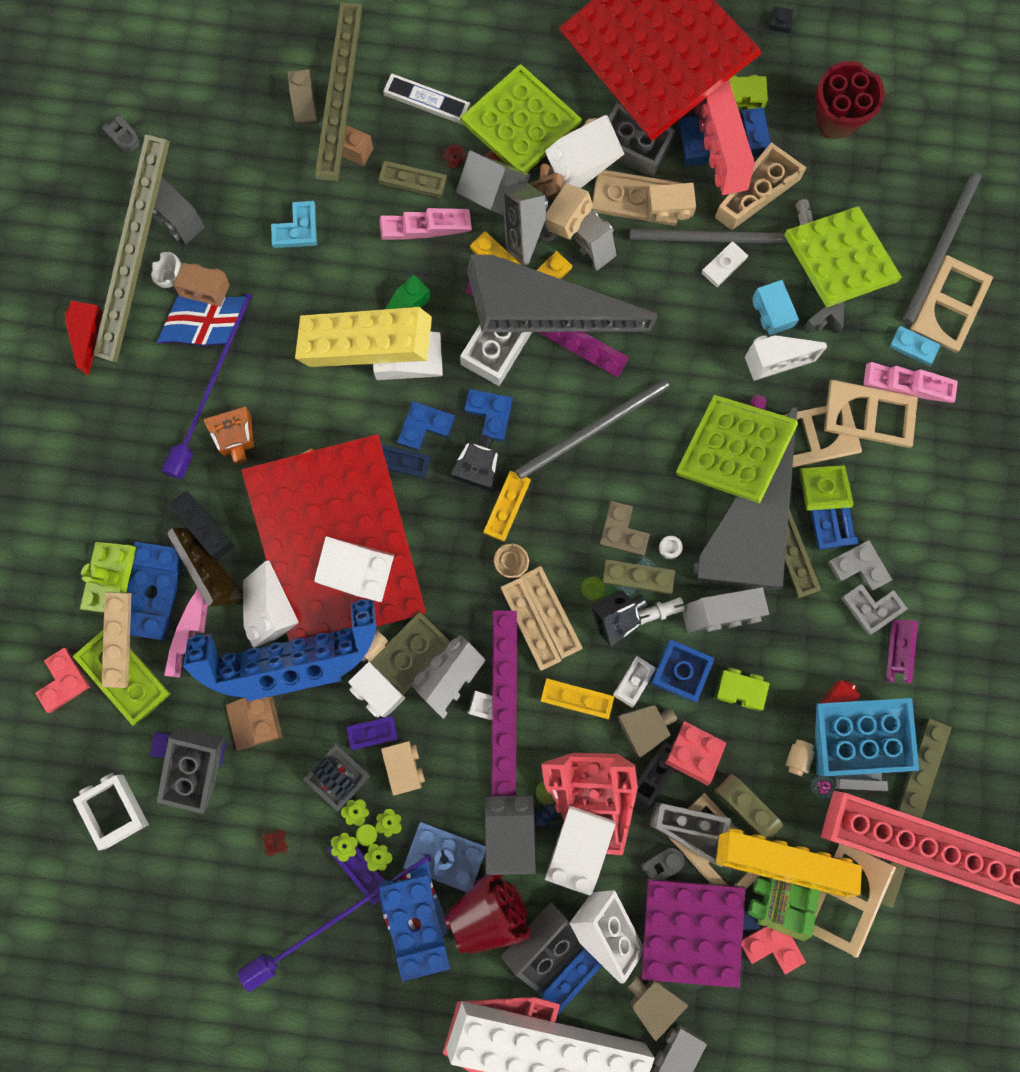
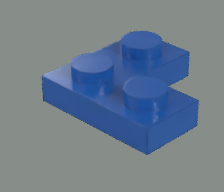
[465,389,513,442]
[397,401,455,451]

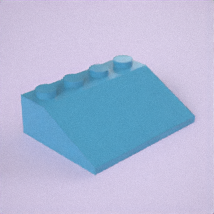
[814,698,919,776]

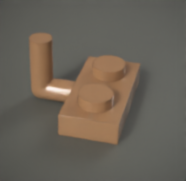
[528,164,563,201]

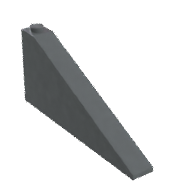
[467,254,658,332]
[693,407,797,590]

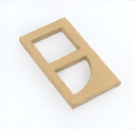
[910,255,993,353]
[824,379,918,448]
[783,402,862,467]
[669,793,760,890]
[813,844,896,958]

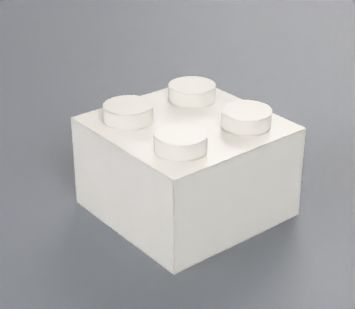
[348,662,406,718]

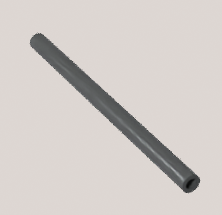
[902,172,981,325]
[629,229,789,244]
[515,379,670,480]

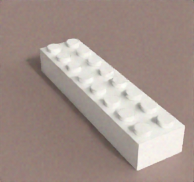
[446,1001,654,1072]

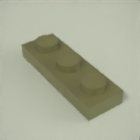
[378,161,447,199]
[602,560,675,594]

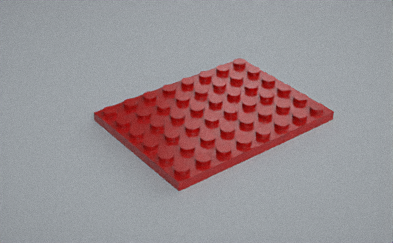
[559,0,761,141]
[241,434,426,642]

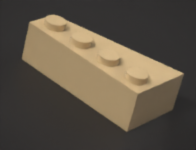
[715,142,806,230]

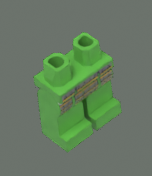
[747,878,820,942]

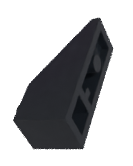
[633,741,675,818]

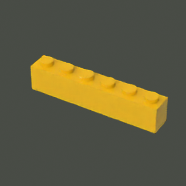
[716,829,862,898]

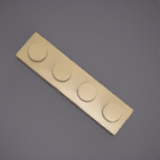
[520,566,583,659]
[501,578,562,671]
[102,592,131,688]

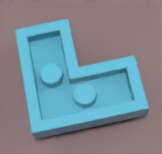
[271,201,317,248]

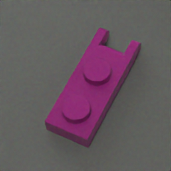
[886,620,918,684]

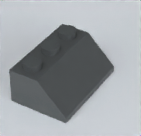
[501,902,583,994]

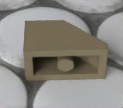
[288,69,317,125]

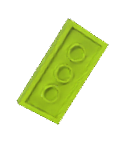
[73,629,171,726]

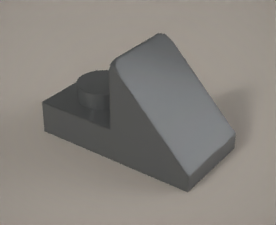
[803,301,845,334]

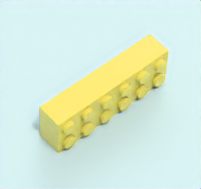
[295,307,432,367]

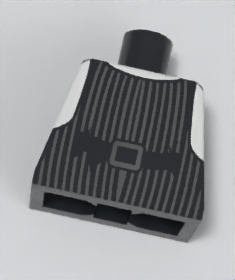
[450,435,498,492]
[591,591,647,647]

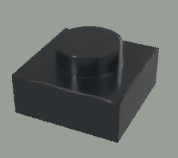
[768,6,794,33]

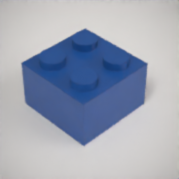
[650,640,715,703]

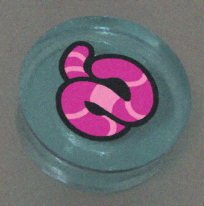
[810,775,836,799]

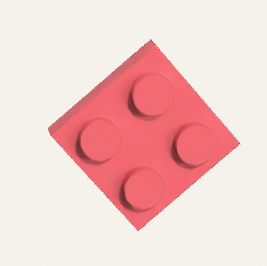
[665,721,726,786]

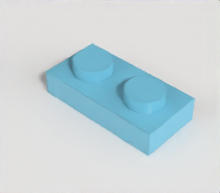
[889,326,940,366]

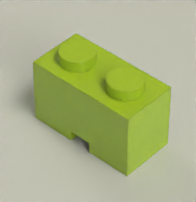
[729,75,768,110]
[713,668,770,711]

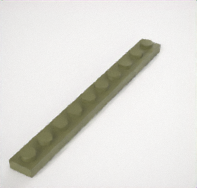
[315,2,362,181]
[93,134,170,362]

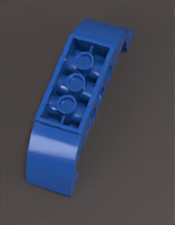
[183,599,376,701]

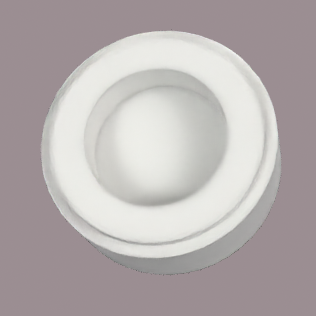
[659,536,682,559]

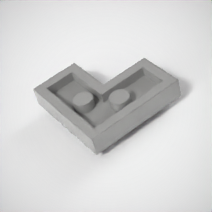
[828,540,892,592]
[841,584,907,636]

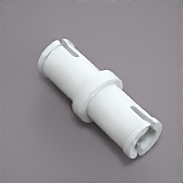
[638,597,685,625]

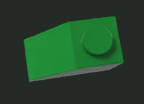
[385,275,431,309]

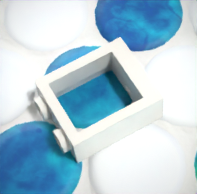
[73,773,149,851]

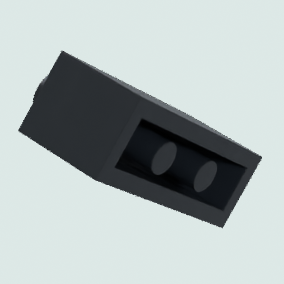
[168,490,235,561]

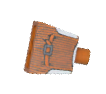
[204,407,254,464]

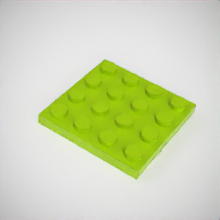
[460,64,582,173]
[784,206,902,308]
[676,395,798,504]

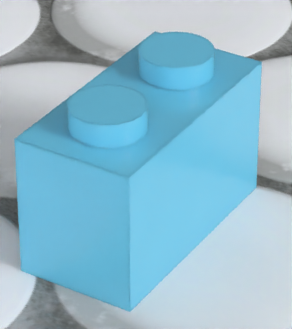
[752,280,799,336]

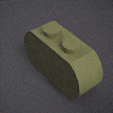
[714,774,783,841]

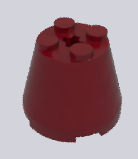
[816,61,885,139]
[445,875,531,954]

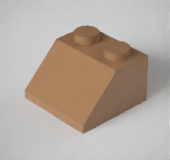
[226,696,283,751]

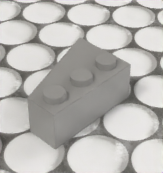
[570,209,617,271]
[683,587,769,633]
[410,635,485,719]
[650,802,731,867]

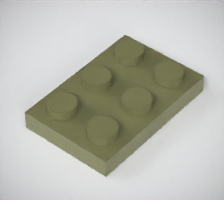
[371,612,450,695]

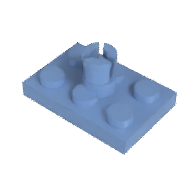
[403,822,486,892]

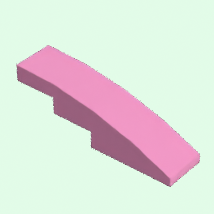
[379,208,472,240]
[863,362,958,403]
[164,588,208,678]

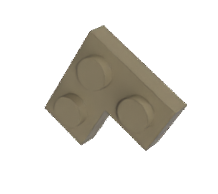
[600,501,650,557]

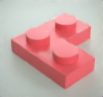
[35,648,90,713]
[742,926,806,974]

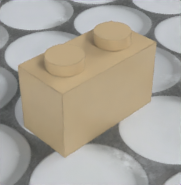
[544,183,593,240]
[647,183,696,222]
[381,741,425,796]

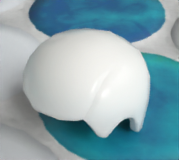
[151,252,182,288]

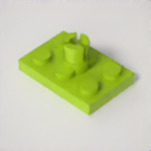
[80,542,136,613]

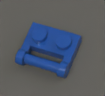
[810,508,859,550]

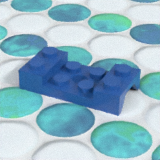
[676,107,771,166]
[127,542,183,642]
[379,870,450,982]

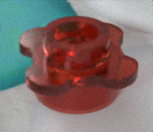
[443,144,468,169]
[262,829,289,857]

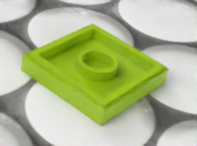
[799,465,854,511]

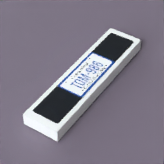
[383,73,471,125]

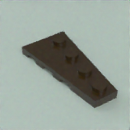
[167,528,243,607]

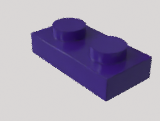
[346,716,398,750]

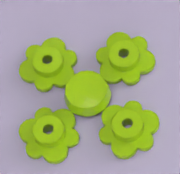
[331,799,402,871]

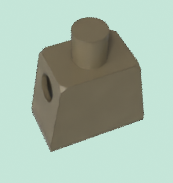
[617,705,677,757]
[627,976,688,1041]

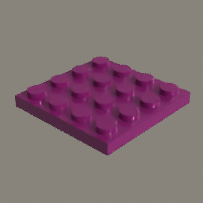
[641,879,745,988]

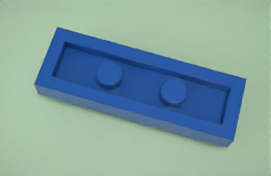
[540,947,602,1015]

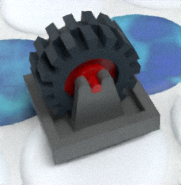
[303,744,371,812]

